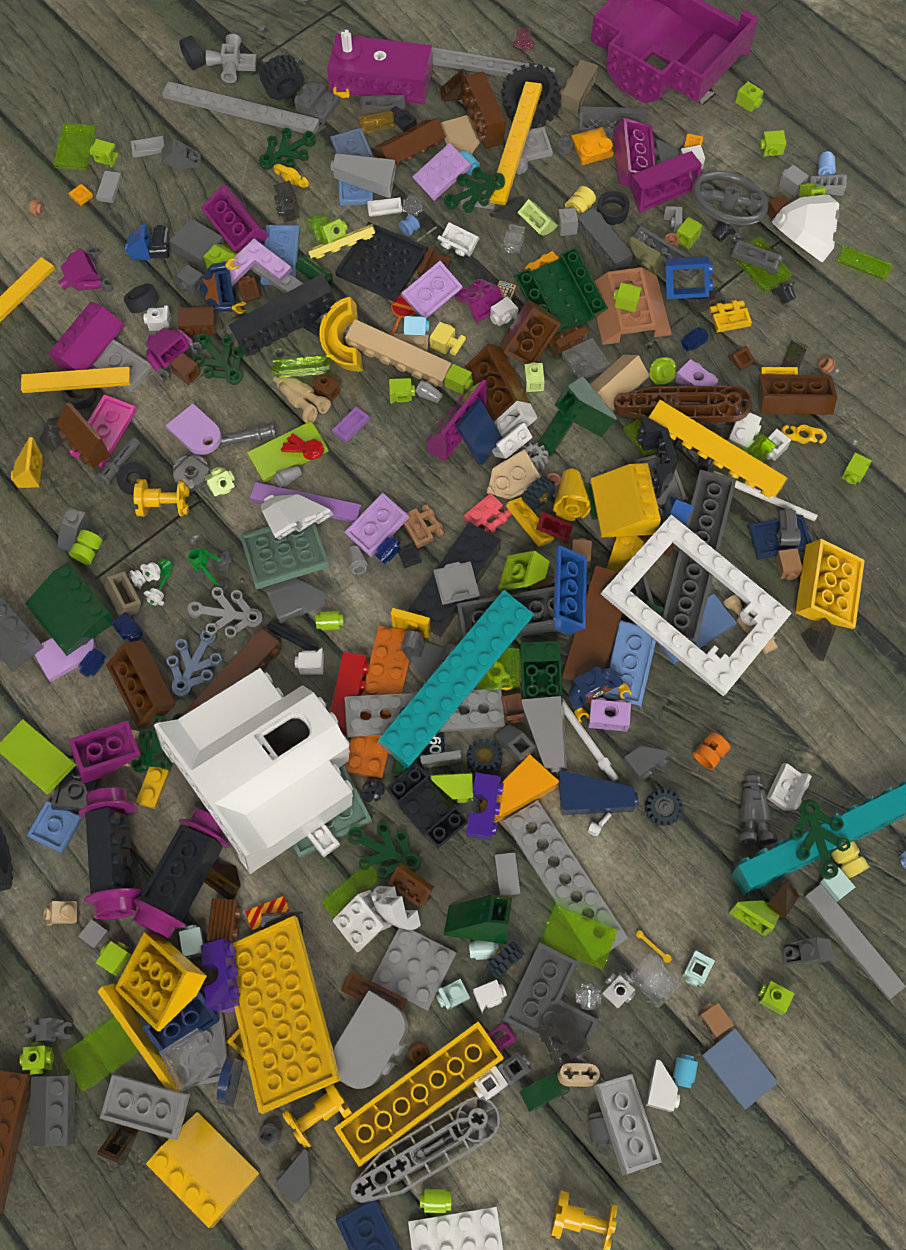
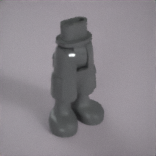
[739,775,777,846]

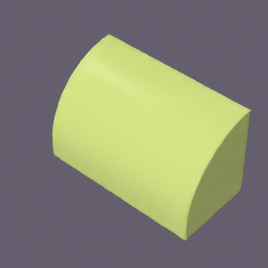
[518,199,558,235]

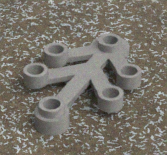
[187,587,262,639]

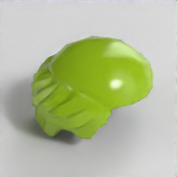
[649,357,677,386]

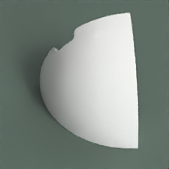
[372,886,421,930]

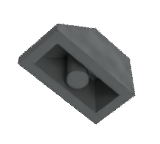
[57,507,91,552]

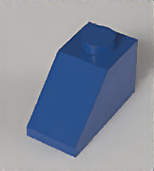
[125,224,152,260]
[663,495,693,525]

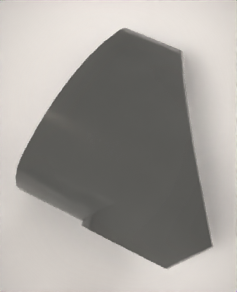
[263,578,326,624]
[401,630,457,681]

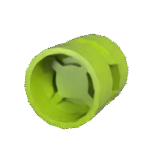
[69,530,103,565]

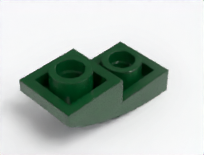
[519,1072,571,1112]

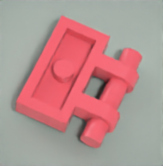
[464,493,512,534]

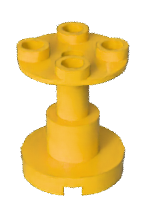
[134,479,189,517]
[282,1083,353,1148]
[550,1190,618,1250]

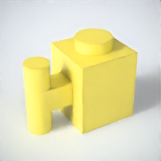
[429,322,466,356]

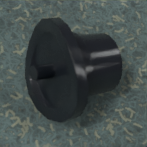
[711,220,736,242]
[772,281,796,304]

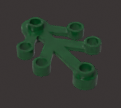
[259,128,316,170]
[444,167,505,213]
[193,333,243,385]
[131,713,185,773]
[790,799,851,880]
[348,822,421,880]

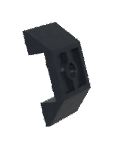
[637,416,677,499]
[385,763,468,849]

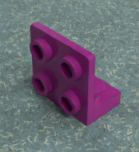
[455,279,503,323]

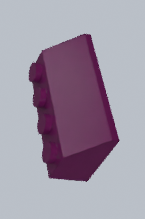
[613,117,656,187]
[631,151,702,213]
[201,184,269,253]
[48,302,124,371]

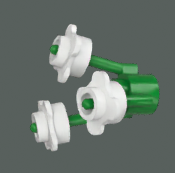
[128,557,173,605]

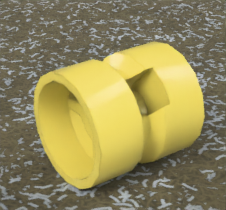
[565,186,596,216]
[831,841,870,879]

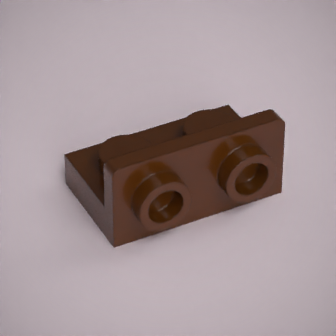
[417,246,451,278]
[548,326,589,356]
[388,863,434,908]

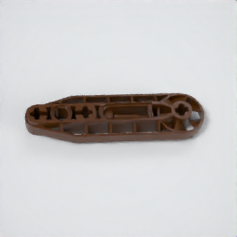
[614,385,752,422]

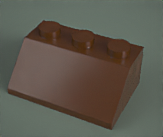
[500,299,562,364]
[56,402,110,468]

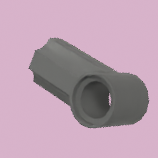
[778,508,801,546]

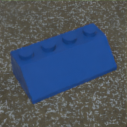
[554,545,587,635]

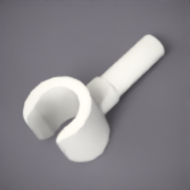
[588,812,612,836]

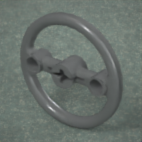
[691,171,769,225]

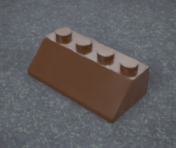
[371,118,446,167]
[465,344,531,422]
[758,374,837,415]
[106,641,175,728]

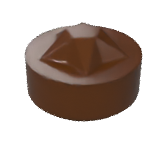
[407,1041,430,1065]

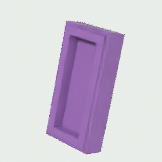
[332,406,370,443]

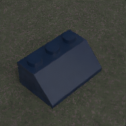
[138,988,220,1057]

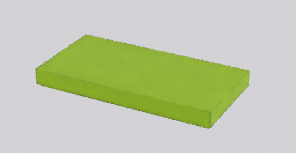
[247,421,329,483]
[0,719,76,795]

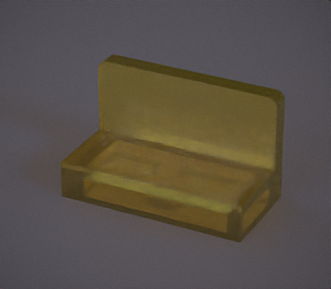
[359,111,394,134]

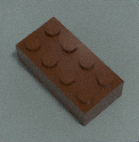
[462,72,506,149]

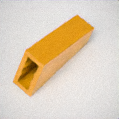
[480,754,559,823]

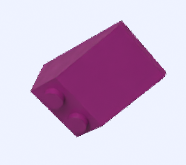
[69,721,140,784]

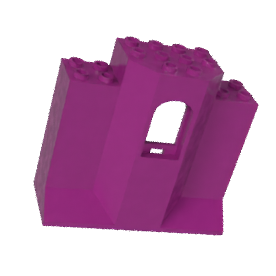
[591,0,758,103]

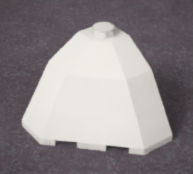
[772,194,839,263]
[261,494,334,540]

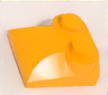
[571,127,614,165]

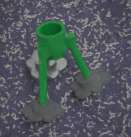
[187,548,232,595]

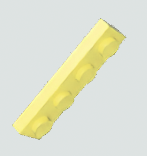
[308,224,375,259]

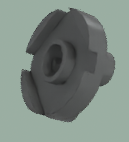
[173,455,210,491]

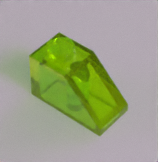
[304,214,328,243]
[745,434,776,463]

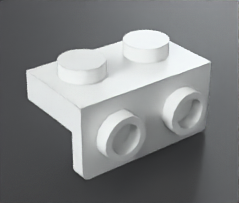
[437,223,479,257]
[727,412,761,452]
[492,423,532,459]
[766,763,811,811]

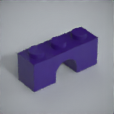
[466,773,504,841]
[201,939,240,1012]

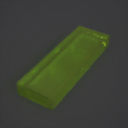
[837,246,893,281]
[321,863,381,918]

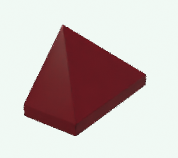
[536,512,573,542]

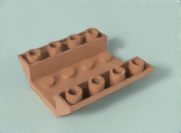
[594,267,671,345]

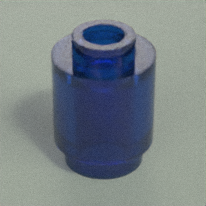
[681,327,708,352]
[374,536,401,564]
[78,648,106,678]

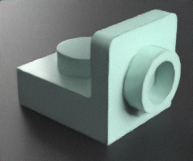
[436,979,470,1011]

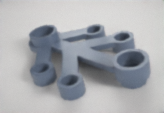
[167,629,222,696]

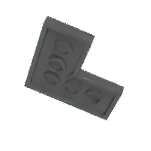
[503,943,598,1060]

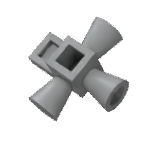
[206,34,257,83]

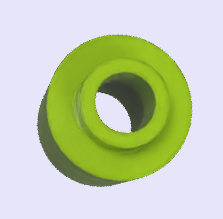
[316,611,344,631]
[420,1189,451,1213]

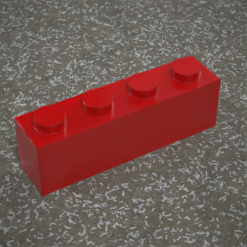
[330,652,370,734]

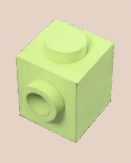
[524,363,545,392]

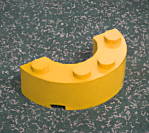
[320,297,363,372]

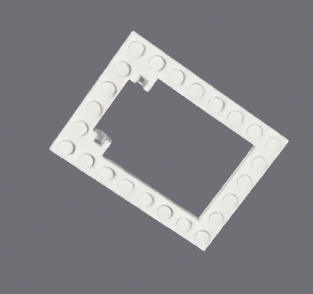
[601,515,791,696]

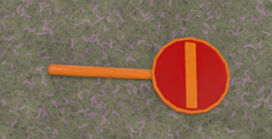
[390,297,415,336]

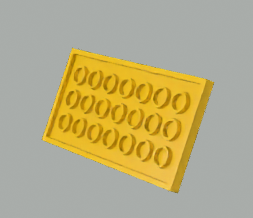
[233,916,341,1114]

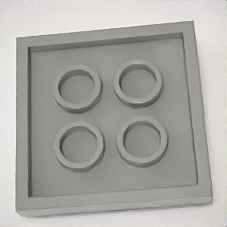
[372,928,456,1011]

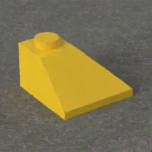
[11,437,43,488]
[607,536,645,572]

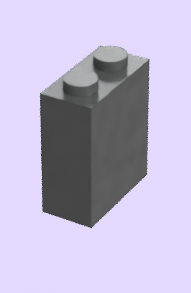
[170,218,225,271]

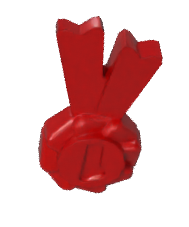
[281,433,324,460]

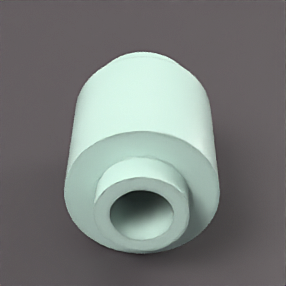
[469,940,500,960]

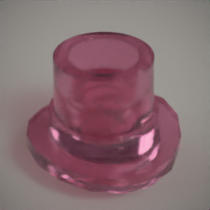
[513,28,535,50]

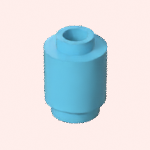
[459,150,480,175]
[673,1054,698,1088]

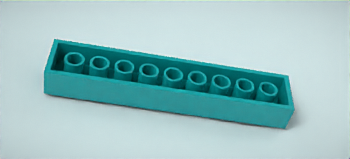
[377,590,534,769]
[731,780,906,896]

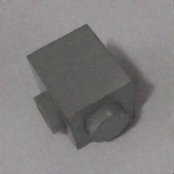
[176,264,203,296]

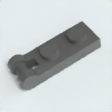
[360,95,405,116]
[731,240,783,274]

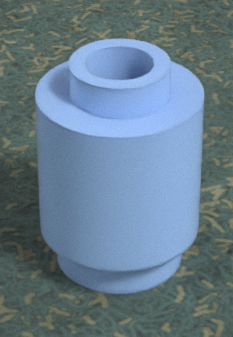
[818,151,836,176]

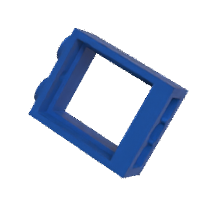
[666,257,713,299]

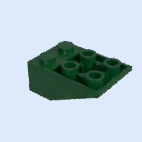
[555,377,617,437]
[520,641,562,699]
[443,895,512,944]

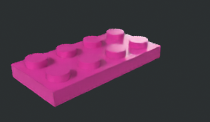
[69,394,137,468]

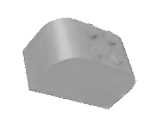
[333,991,409,1089]

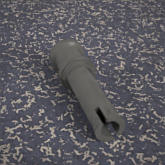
[221,422,277,446]
[96,437,140,486]

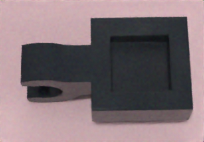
[391,106,417,132]

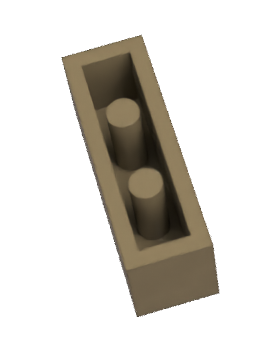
[560,60,599,112]

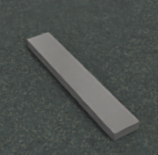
[804,884,906,1000]

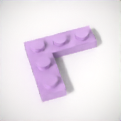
[228,239,292,286]

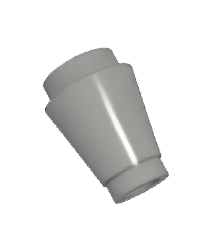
[415,380,443,404]
[273,465,302,488]
[349,546,368,575]

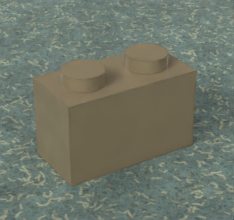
[104,571,141,619]

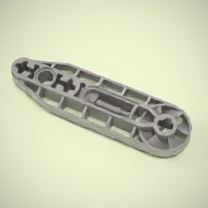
[351,1097,500,1203]

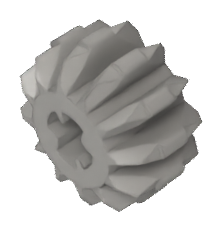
[518,442,549,471]

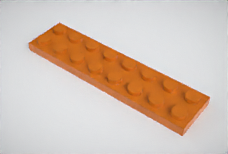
[344,626,410,780]

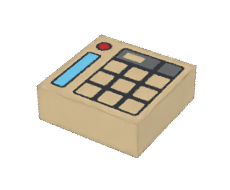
[498,281,516,300]

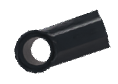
[149,225,170,258]

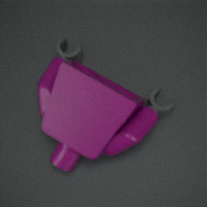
[58,247,113,292]
[146,328,202,383]

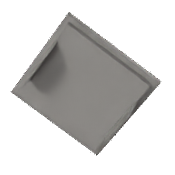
[433,562,480,605]

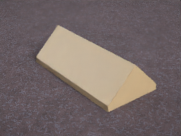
[591,354,650,411]

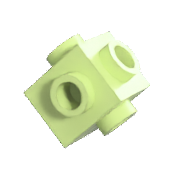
[204,467,235,496]

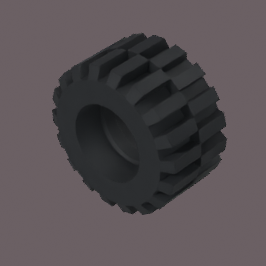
[259,54,304,100]

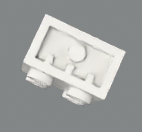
[333,890,392,952]

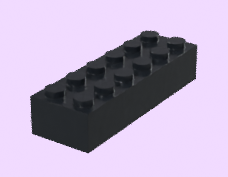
[229,274,336,357]
[408,522,501,638]

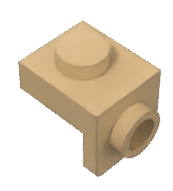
[43,901,77,926]

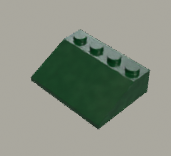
[25,562,115,656]

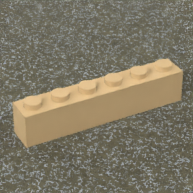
[345,319,451,387]

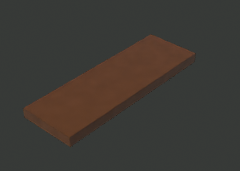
[561,566,622,681]

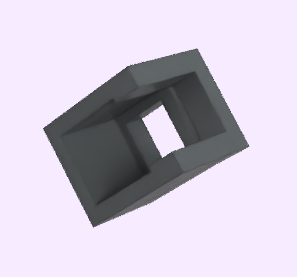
[497,1052,531,1087]

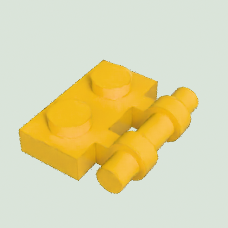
[709,300,752,333]

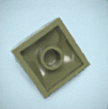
[631,236,664,275]

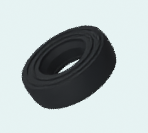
[117,462,150,495]

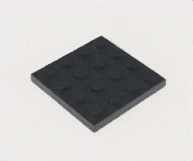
[335,222,428,302]

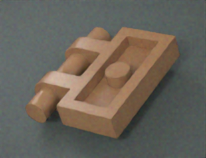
[403,504,445,549]

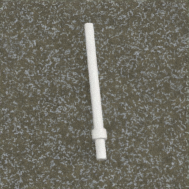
[714,471,818,522]
[562,698,619,782]

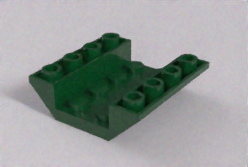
[514,247,608,337]

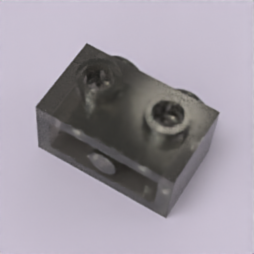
[273,180,300,223]

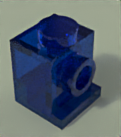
[111,612,143,642]

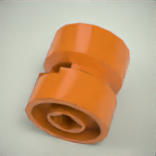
[693,732,731,770]

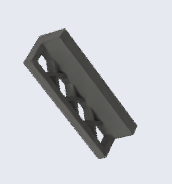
[579,106,646,134]

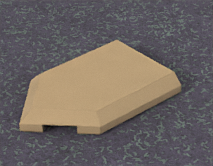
[440,115,480,155]
[487,449,541,500]

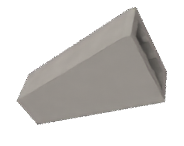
[331,154,396,198]
[522,696,567,774]

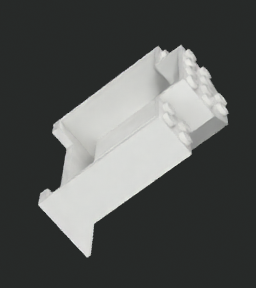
[154,668,353,874]

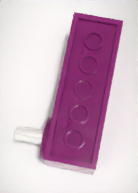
[327,30,433,104]

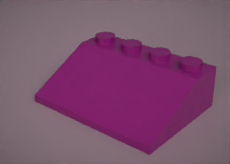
[426,379,487,461]

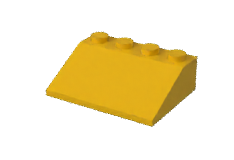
[590,463,661,538]
[795,539,865,629]
[115,932,206,1031]
[146,1112,260,1228]

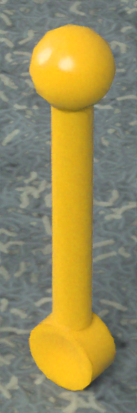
[636,930,671,963]

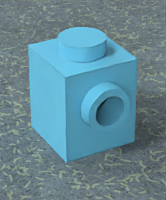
[404,316,429,335]

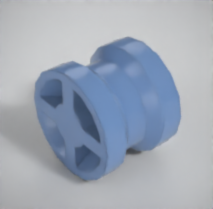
[399,214,420,237]

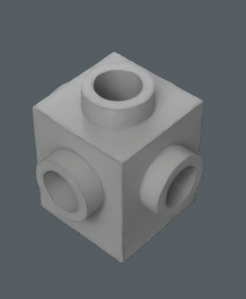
[601,970,636,1008]

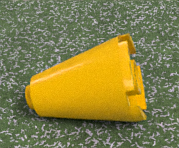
[553,469,591,521]

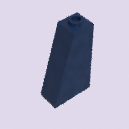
[558,771,638,815]

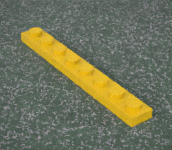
[490,82,542,206]

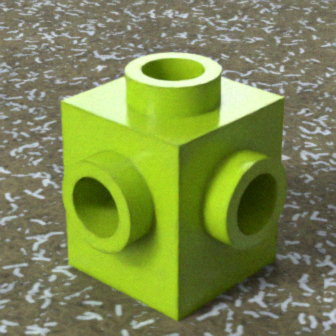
[20,1042,54,1075]

